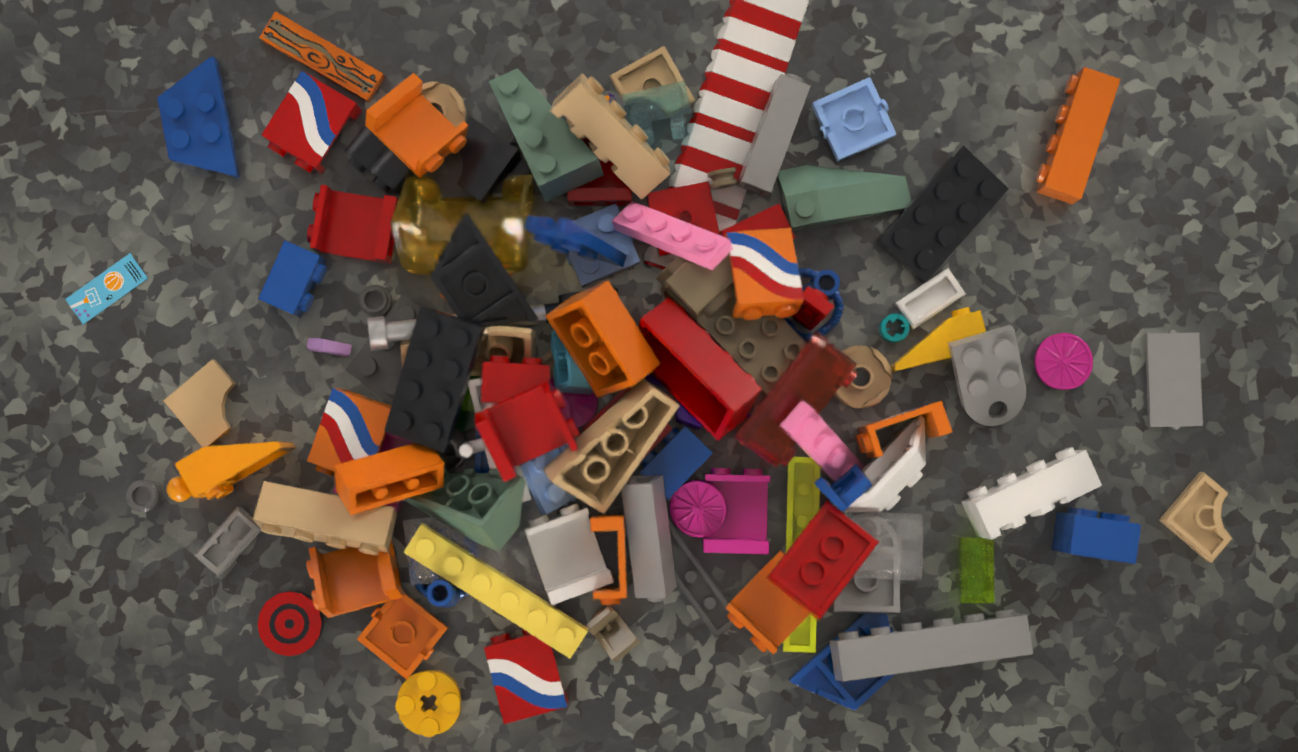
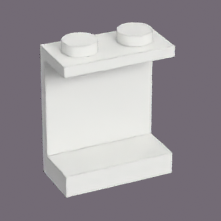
[524,503,614,605]

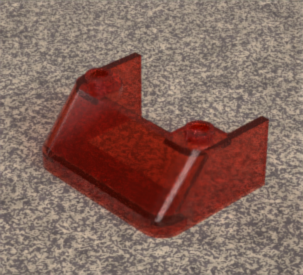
[734,331,858,467]

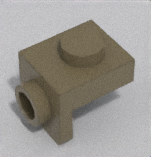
[585,606,641,663]

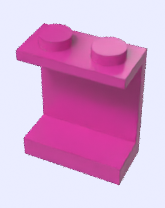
[702,468,770,554]

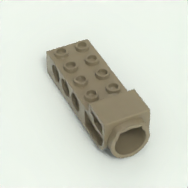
[657,254,838,423]

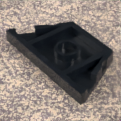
[429,213,538,327]

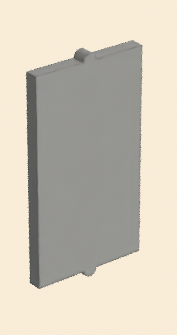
[1145,330,1203,430]

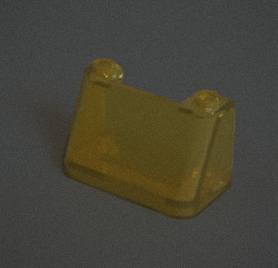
[390,174,534,275]

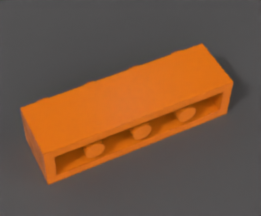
[1036,67,1121,204]

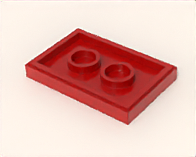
[766,501,879,620]

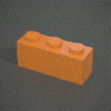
[334,443,444,515]

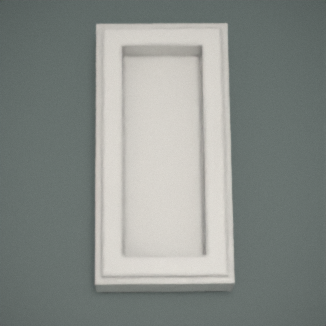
[894,268,966,330]

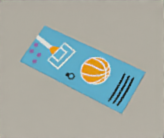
[65,253,148,325]

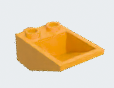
[166,441,296,502]

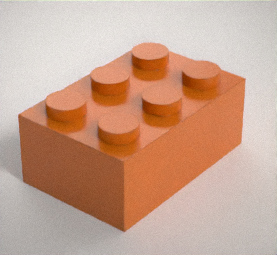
[545,280,660,398]

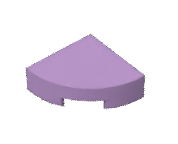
[306,338,352,357]

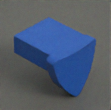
[814,464,873,512]

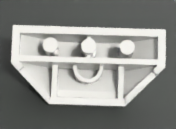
[830,415,926,512]

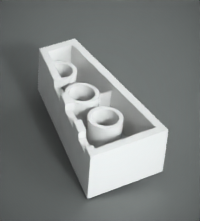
[961,447,1102,540]

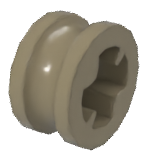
[707,168,739,190]

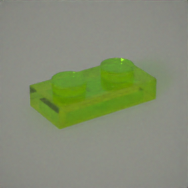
[959,537,995,603]

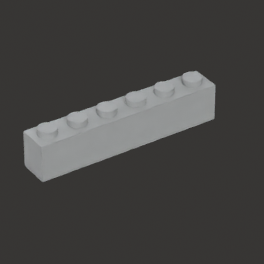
[829,609,1033,682]

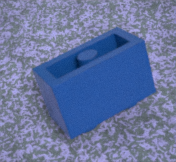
[258,240,327,318]
[640,426,713,500]

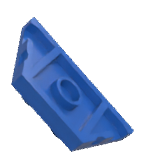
[157,57,240,178]
[523,216,627,267]
[788,613,895,711]

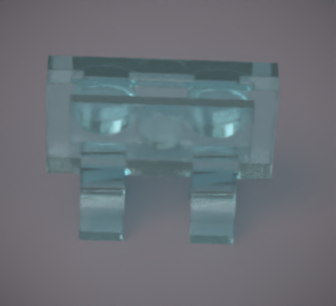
[622,81,692,145]

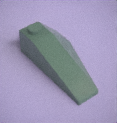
[776,165,911,233]
[403,469,525,552]

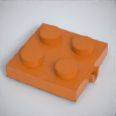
[357,590,449,680]

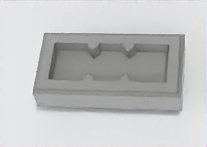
[194,506,261,577]

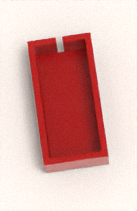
[638,297,762,441]

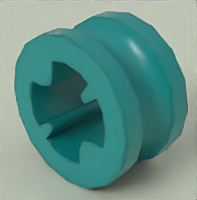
[879,313,910,343]

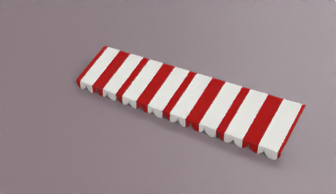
[644,0,809,270]

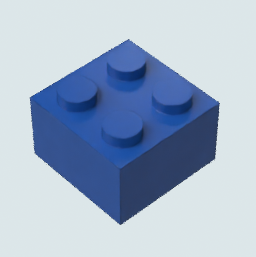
[1051,507,1141,564]

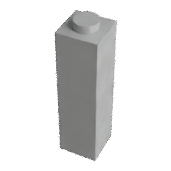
[736,73,810,197]
[621,475,677,602]

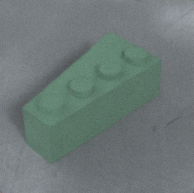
[488,68,604,202]

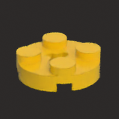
[395,670,462,737]

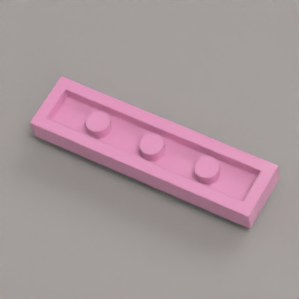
[612,201,733,270]
[780,400,864,482]

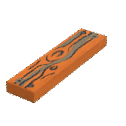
[259,11,385,103]

